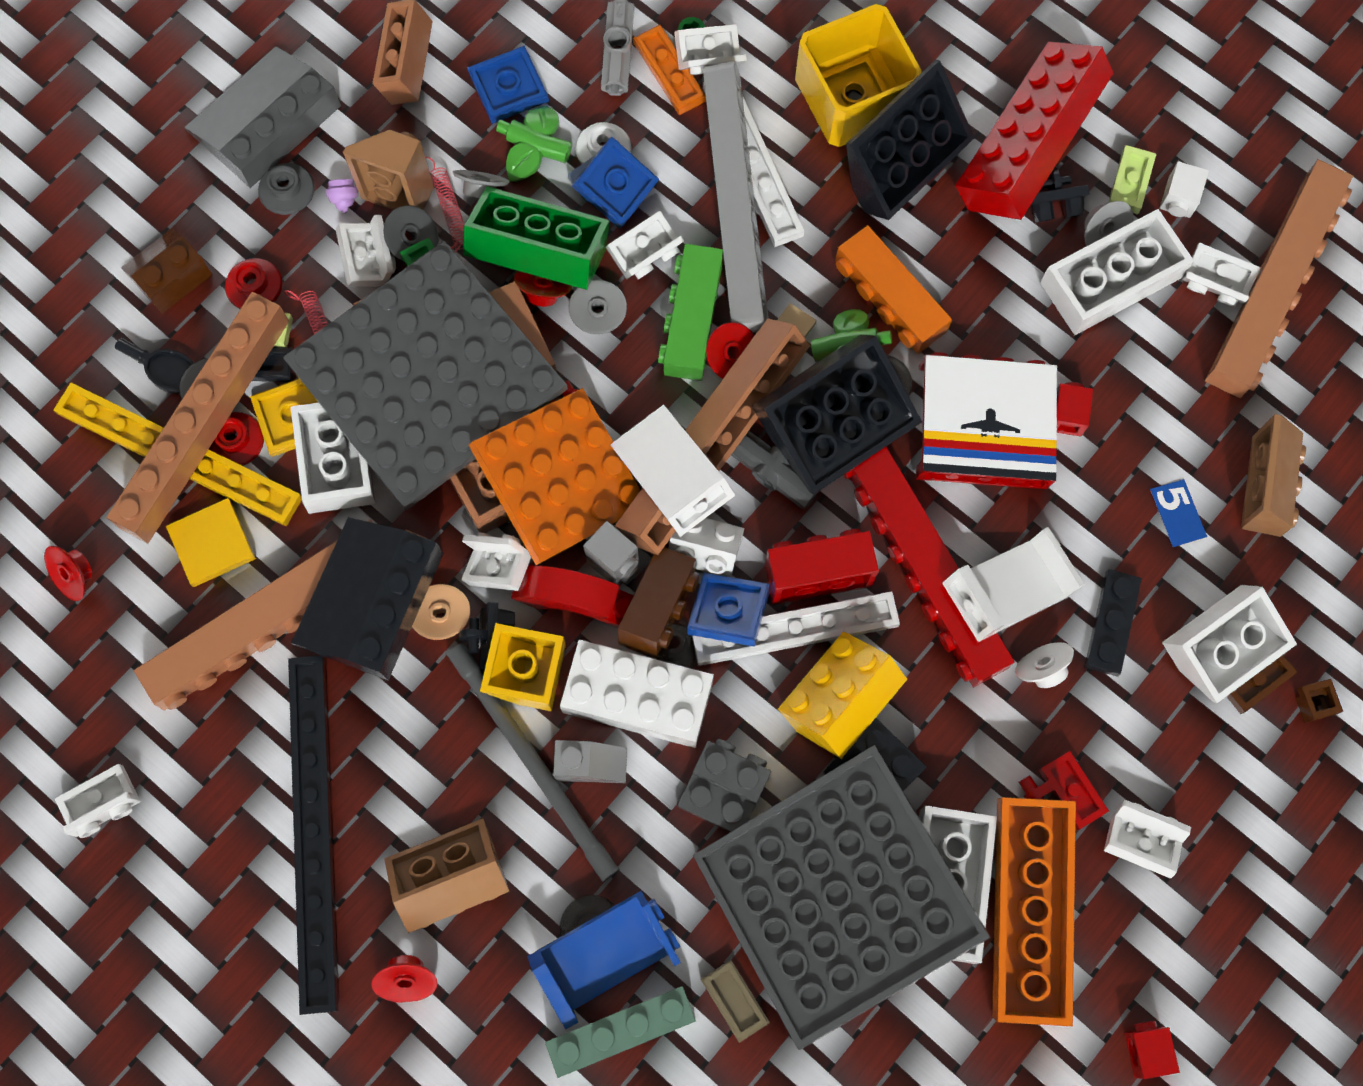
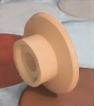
[412,584,470,640]

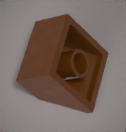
[121,228,212,314]

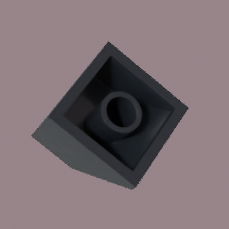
[823,718,927,791]

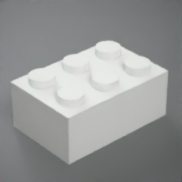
[291,403,376,514]

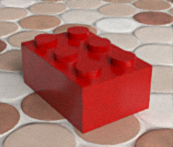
[764,529,879,605]

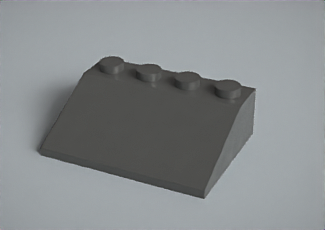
[185,47,341,188]

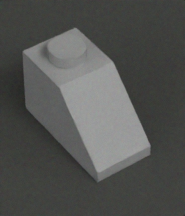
[553,740,627,783]

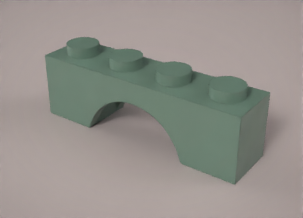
[545,986,696,1078]

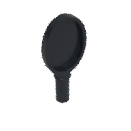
[115,338,194,394]

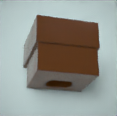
[1296,679,1343,723]

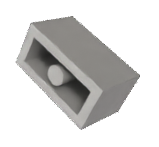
[583,521,639,585]

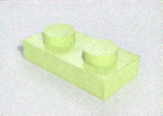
[1108,145,1156,214]

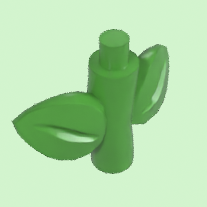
[496,106,573,182]
[811,309,892,362]

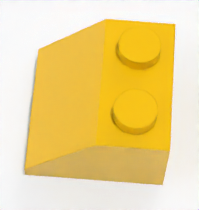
[480,623,566,711]

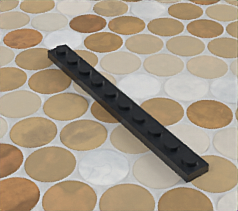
[288,655,339,1015]

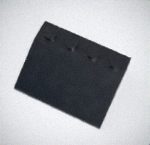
[846,60,975,220]
[751,334,922,495]
[291,517,444,681]

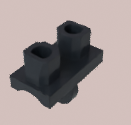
[1030,167,1090,223]
[459,602,515,670]

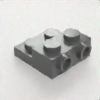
[677,738,771,832]

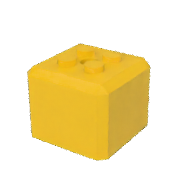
[795,4,922,147]

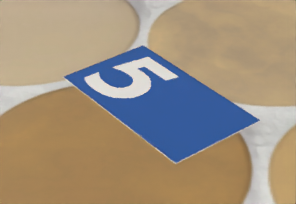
[1150,479,1207,547]

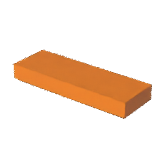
[633,25,706,115]

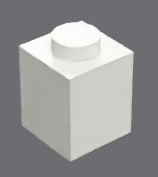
[1160,161,1209,218]

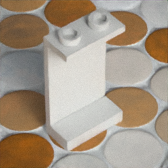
[611,405,735,537]
[942,527,1085,642]

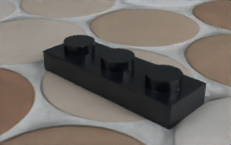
[1084,569,1142,677]

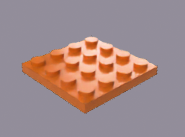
[468,388,641,565]

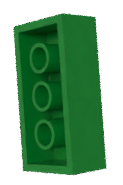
[463,186,609,290]

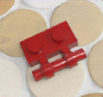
[1018,751,1109,831]

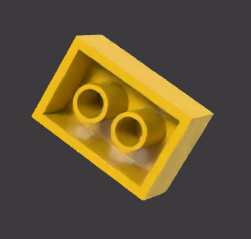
[778,631,907,759]

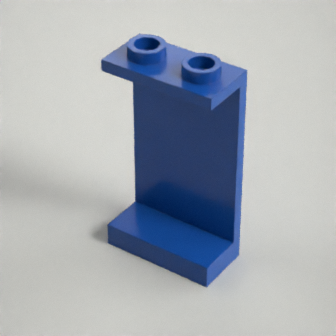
[527,891,681,1030]

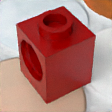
[1057,382,1093,437]
[1124,1021,1180,1079]

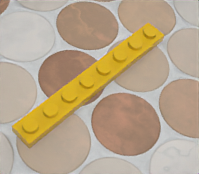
[53,383,302,526]

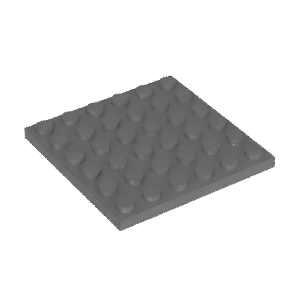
[283,241,568,511]
[693,745,991,1050]

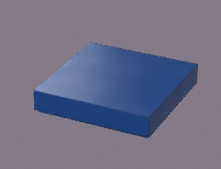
[467,45,549,124]
[572,137,659,228]
[687,573,770,647]

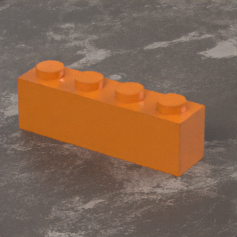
[835,225,952,354]

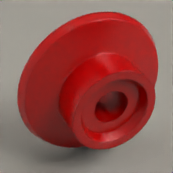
[225,258,282,309]
[514,271,572,307]
[706,323,755,379]
[209,412,264,466]
[44,546,92,601]
[371,955,438,1003]

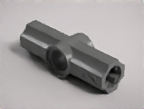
[731,431,820,510]

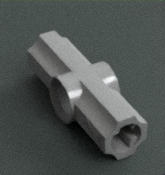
[601,0,635,96]

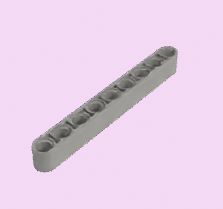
[703,60,768,334]

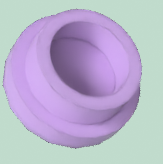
[326,179,358,213]

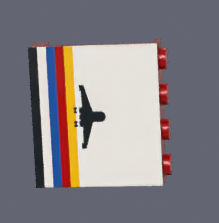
[916,352,1057,489]

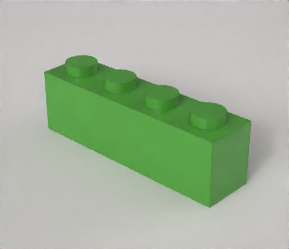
[658,244,723,381]

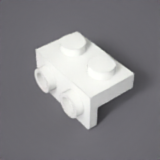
[674,24,747,75]
[606,211,684,279]
[336,215,396,287]
[1181,243,1261,307]
[668,518,744,577]
[461,532,531,591]
[55,764,141,838]
[1104,800,1191,878]

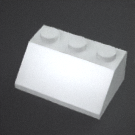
[1162,585,1297,703]

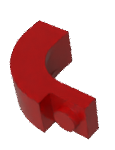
[511,565,634,628]

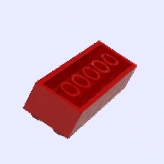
[955,42,1114,220]

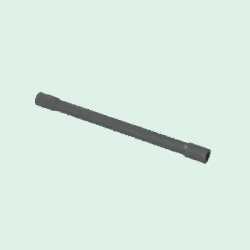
[446,643,620,882]

